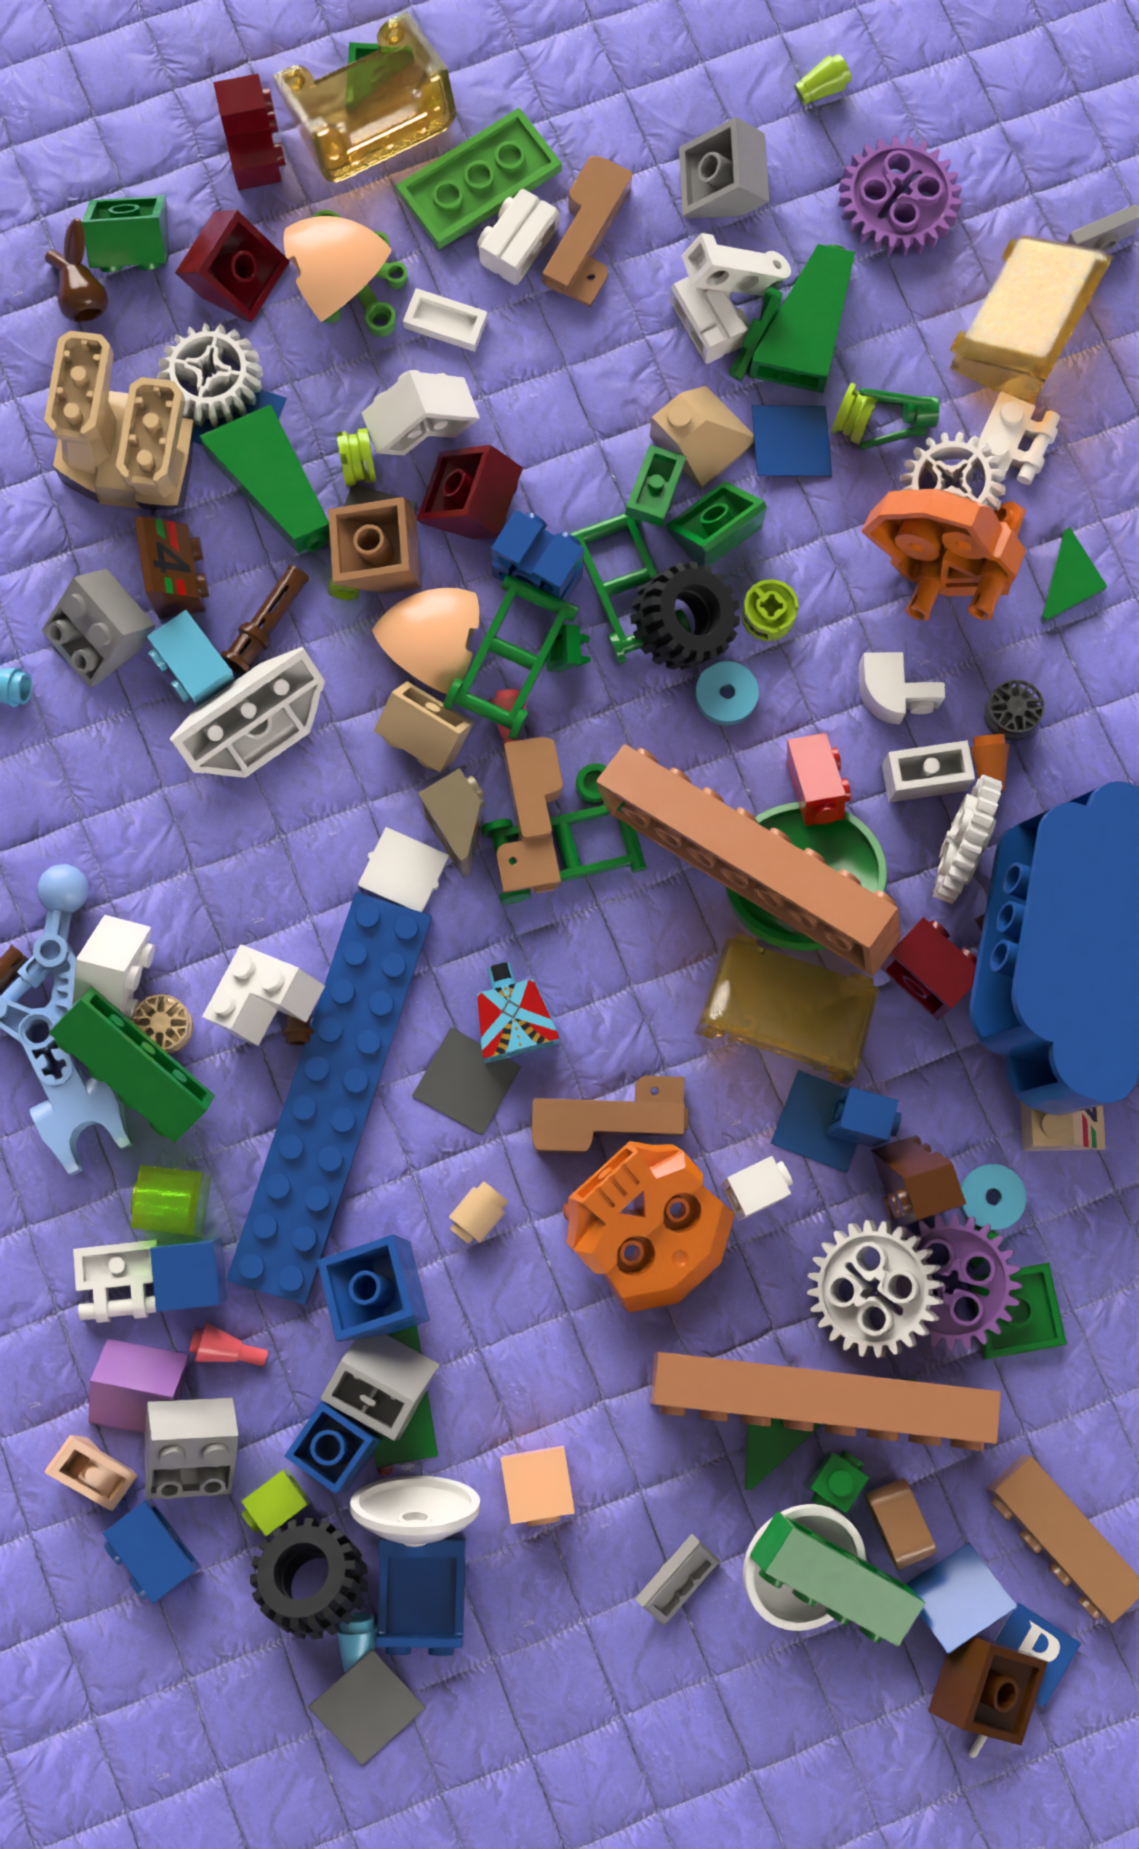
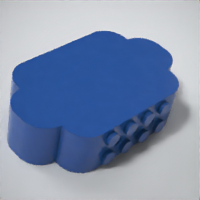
[969,781,1139,1115]

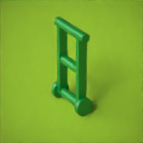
[569,513,691,665]
[443,574,580,741]
[481,801,647,905]

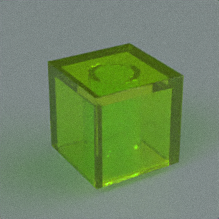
[130,1165,211,1239]

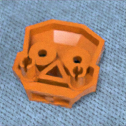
[861,489,1026,621]
[563,1141,735,1313]

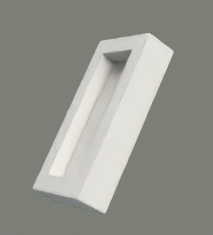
[403,288,488,352]

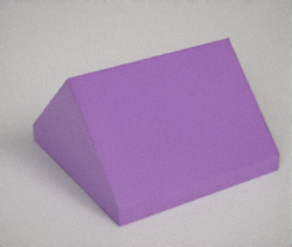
[89,1339,190,1434]

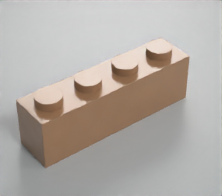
[986,1454,1139,1624]

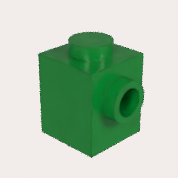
[805,1450,870,1513]

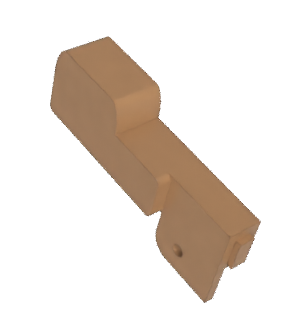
[542,156,633,307]
[496,737,563,894]
[532,1076,688,1154]

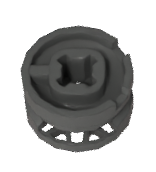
[984,679,1045,741]

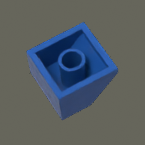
[317,1234,430,1342]

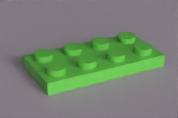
[395,107,562,250]

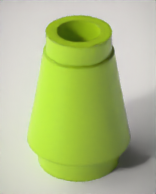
[794,54,852,105]

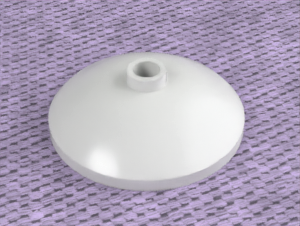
[350,1476,480,1547]
[743,1504,866,1631]

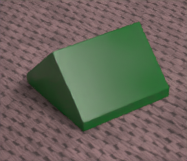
[665,481,767,567]

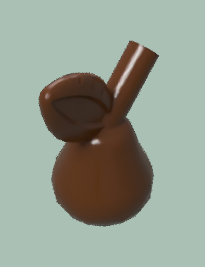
[45,218,109,322]

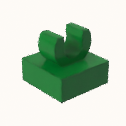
[545,624,591,673]

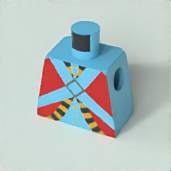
[477,962,559,1064]

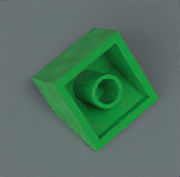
[81,195,169,272]

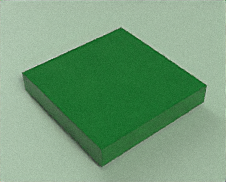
[967,1262,1067,1360]

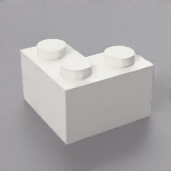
[361,370,480,456]
[72,915,155,1021]
[202,944,325,1046]

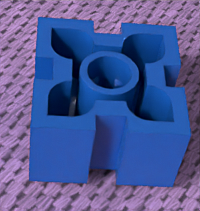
[491,509,584,601]

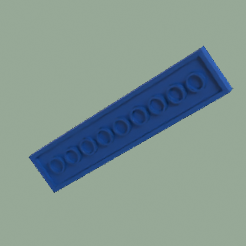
[226,892,432,1306]

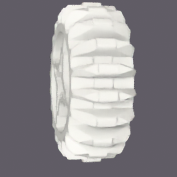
[157,322,263,428]
[900,431,1006,510]

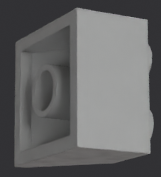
[679,117,769,218]

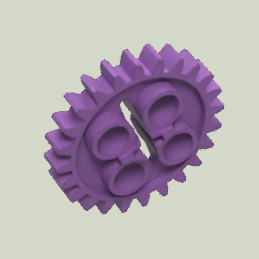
[838,136,962,256]
[895,1214,1023,1351]

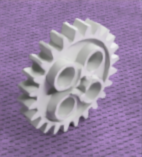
[933,775,1002,904]
[807,1220,944,1358]

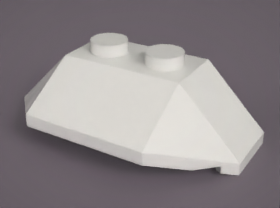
[170,647,325,778]

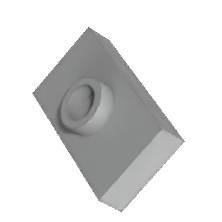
[1062,204,1139,263]
[635,1534,720,1625]

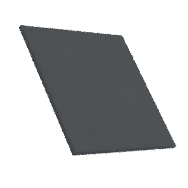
[412,1028,521,1135]
[308,1649,426,1765]

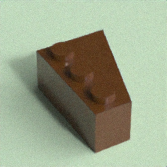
[871,1135,966,1228]

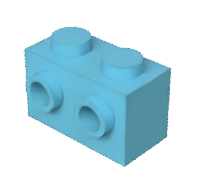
[147,610,236,707]

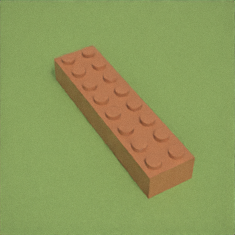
[596,744,901,977]
[649,1352,1001,1451]

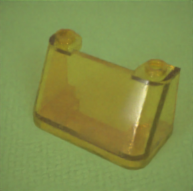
[273,11,456,182]
[950,234,1113,405]
[694,934,879,1085]

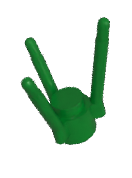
[859,388,940,449]

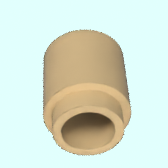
[449,1181,508,1245]

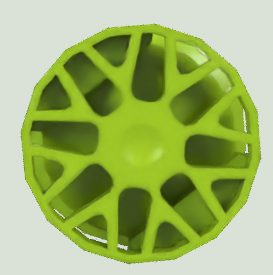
[830,382,878,445]
[336,428,377,487]
[741,579,799,641]

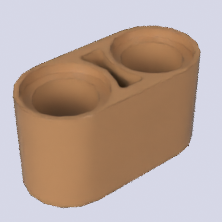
[864,1477,937,1571]

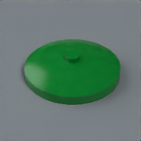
[725,802,887,951]

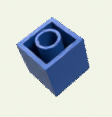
[150,1237,228,1312]
[284,1402,383,1494]

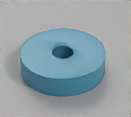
[695,661,759,726]
[960,1164,1026,1231]

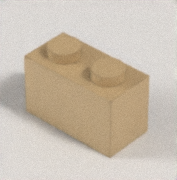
[374,681,474,772]

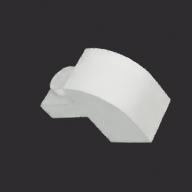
[858,652,945,724]

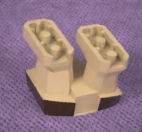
[44,331,195,510]

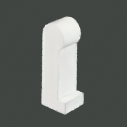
[681,233,791,296]

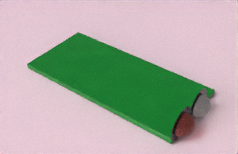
[370,1325,438,1476]

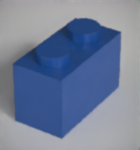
[826,1087,902,1148]
[102,1499,201,1604]

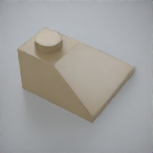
[649,386,754,490]

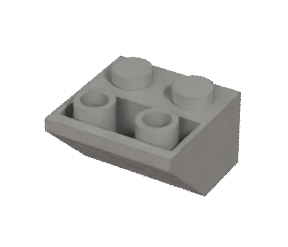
[41,568,156,688]
[320,1335,441,1441]
[145,1397,239,1500]

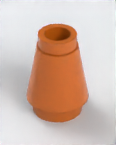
[970,734,1010,792]

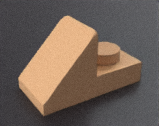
[45,1435,137,1512]

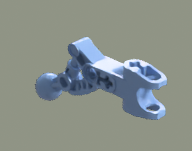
[0,864,134,1176]

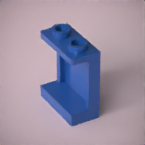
[376,1537,466,1656]

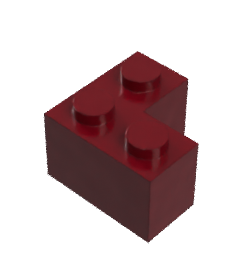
[213,73,286,190]

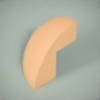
[283,216,392,322]
[372,588,479,695]

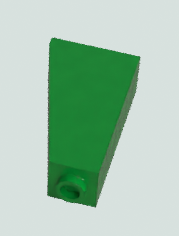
[749,244,855,393]
[200,404,330,553]

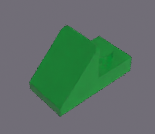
[625,445,686,527]

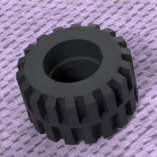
[630,562,740,670]
[250,1518,368,1639]

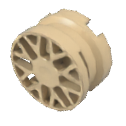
[132,994,194,1054]

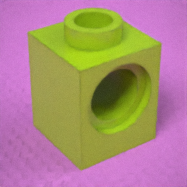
[241,1468,312,1536]

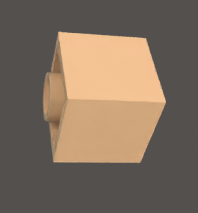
[501,1446,575,1526]

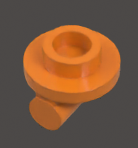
[994,502,1026,537]

